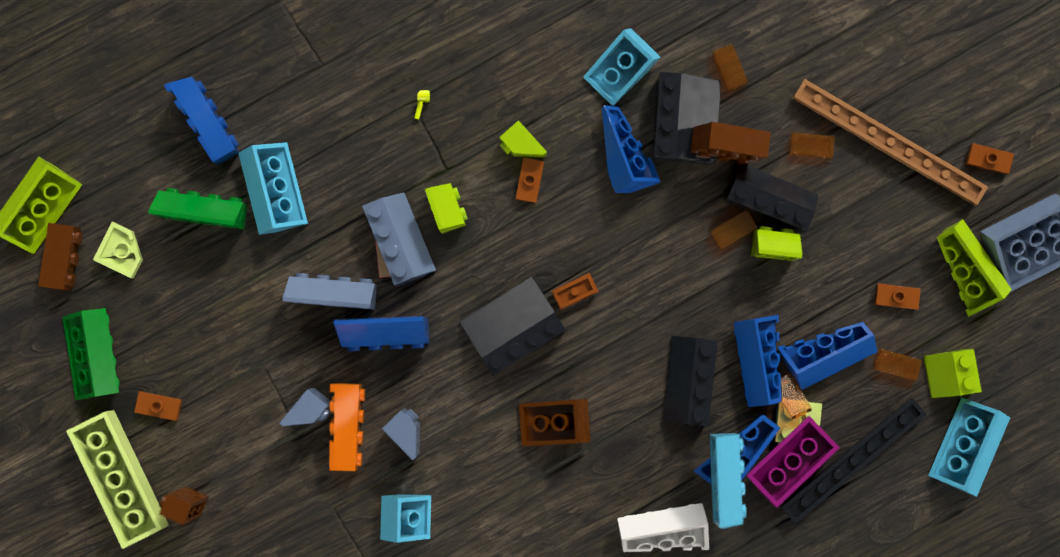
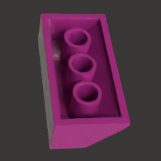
[746,416,840,507]

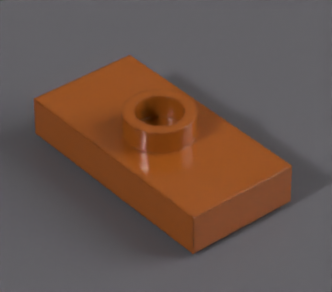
[966,143,1014,175]
[516,157,544,203]
[551,273,599,310]
[874,283,921,310]
[134,391,182,421]

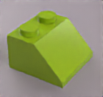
[425,183,468,234]
[751,226,802,261]
[923,349,982,398]

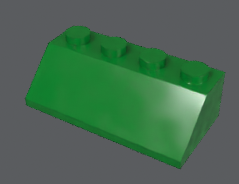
[148,188,248,230]
[62,308,119,401]

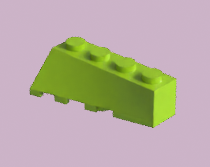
[937,219,1012,317]

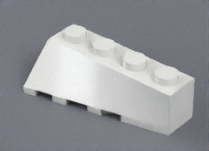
[617,503,709,552]

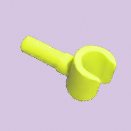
[414,90,430,119]

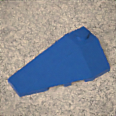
[602,106,660,193]

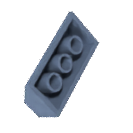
[362,193,436,287]
[283,273,377,310]

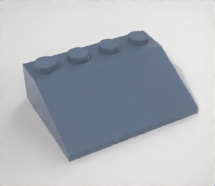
[980,194,1060,292]

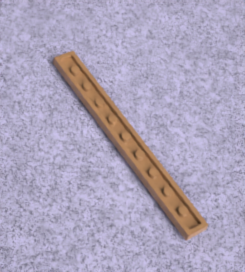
[793,79,988,206]

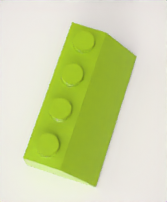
[0,157,82,254]

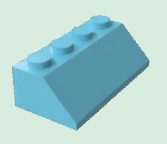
[238,142,308,235]
[928,398,1010,497]
[709,433,746,528]

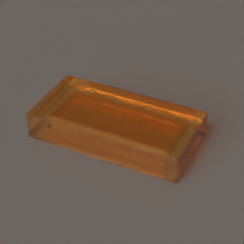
[712,44,748,91]
[789,132,835,158]
[710,210,758,250]
[874,349,922,381]
[781,373,812,420]

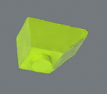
[499,120,547,158]

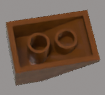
[519,399,591,446]

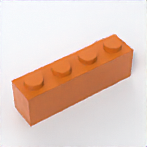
[329,383,365,471]

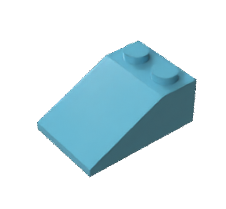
[583,28,661,106]

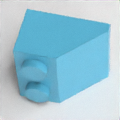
[380,494,431,543]

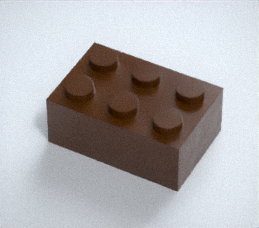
[691,122,771,165]

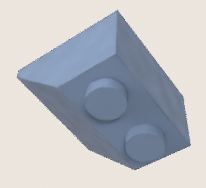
[280,388,331,426]
[382,408,420,460]

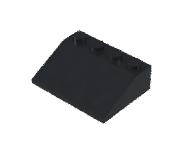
[652,72,721,165]
[460,277,566,376]

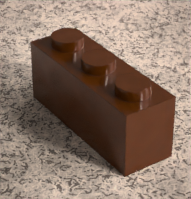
[38,223,82,291]
[159,487,209,525]

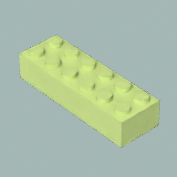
[67,410,169,549]

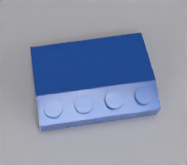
[334,317,429,351]

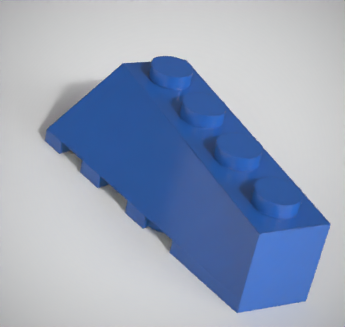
[164,77,239,165]
[733,315,781,407]
[777,322,878,390]
[694,413,780,485]

